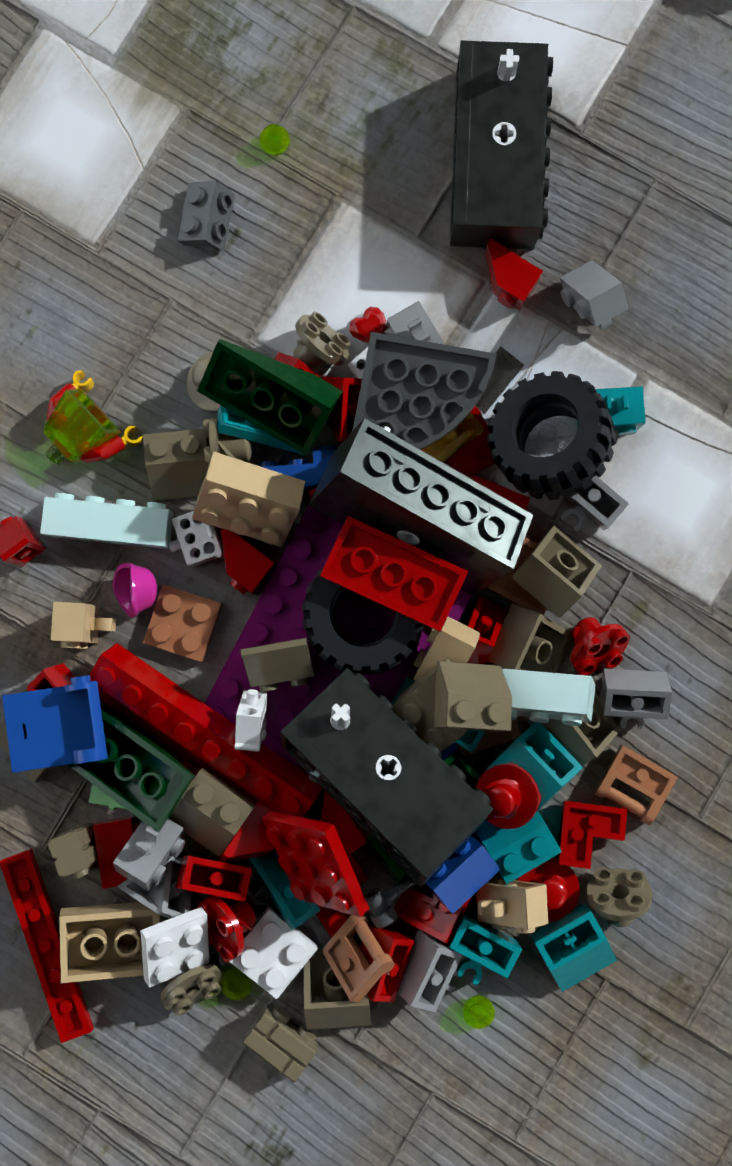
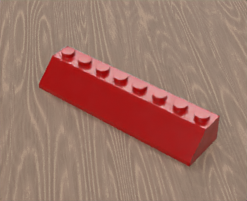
[89,643,322,818]

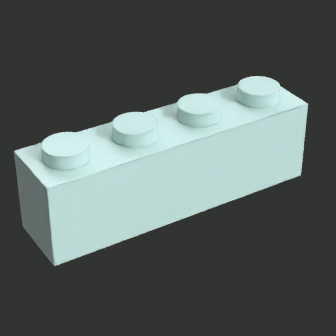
[40,493,174,550]
[502,668,596,726]

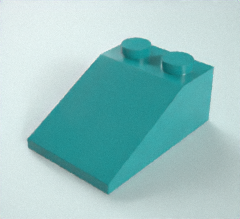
[476,812,562,884]

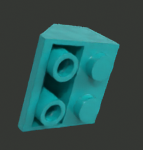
[485,722,583,812]
[530,903,617,992]

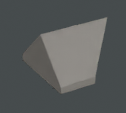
[117,856,192,919]

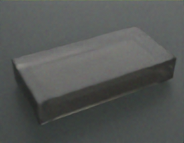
[476,346,524,414]

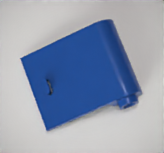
[2,675,108,773]

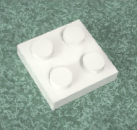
[230,906,318,999]
[141,907,209,988]

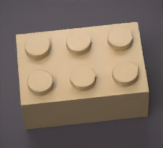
[192,451,305,547]
[59,902,160,983]

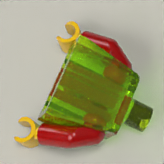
[43,370,143,465]

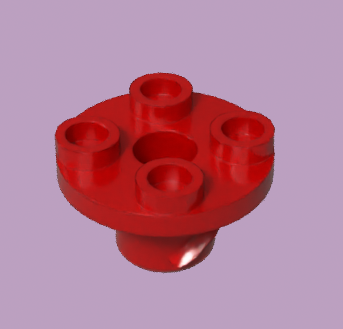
[570,617,630,676]
[476,763,541,829]
[517,857,580,922]
[197,896,256,962]

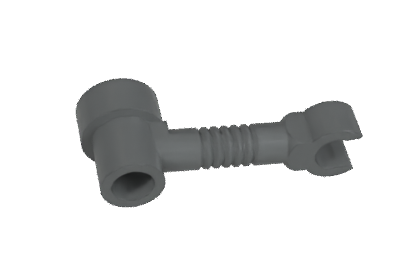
[364,875,417,928]

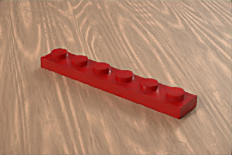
[0,848,94,1043]

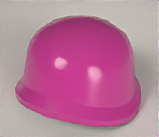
[112,563,157,618]

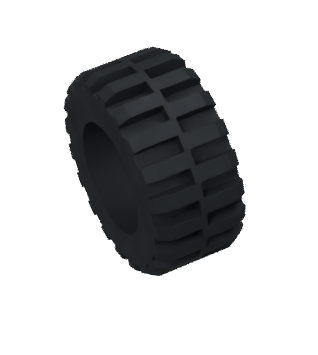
[487,371,616,500]
[302,568,424,675]

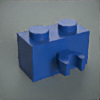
[425,836,500,914]

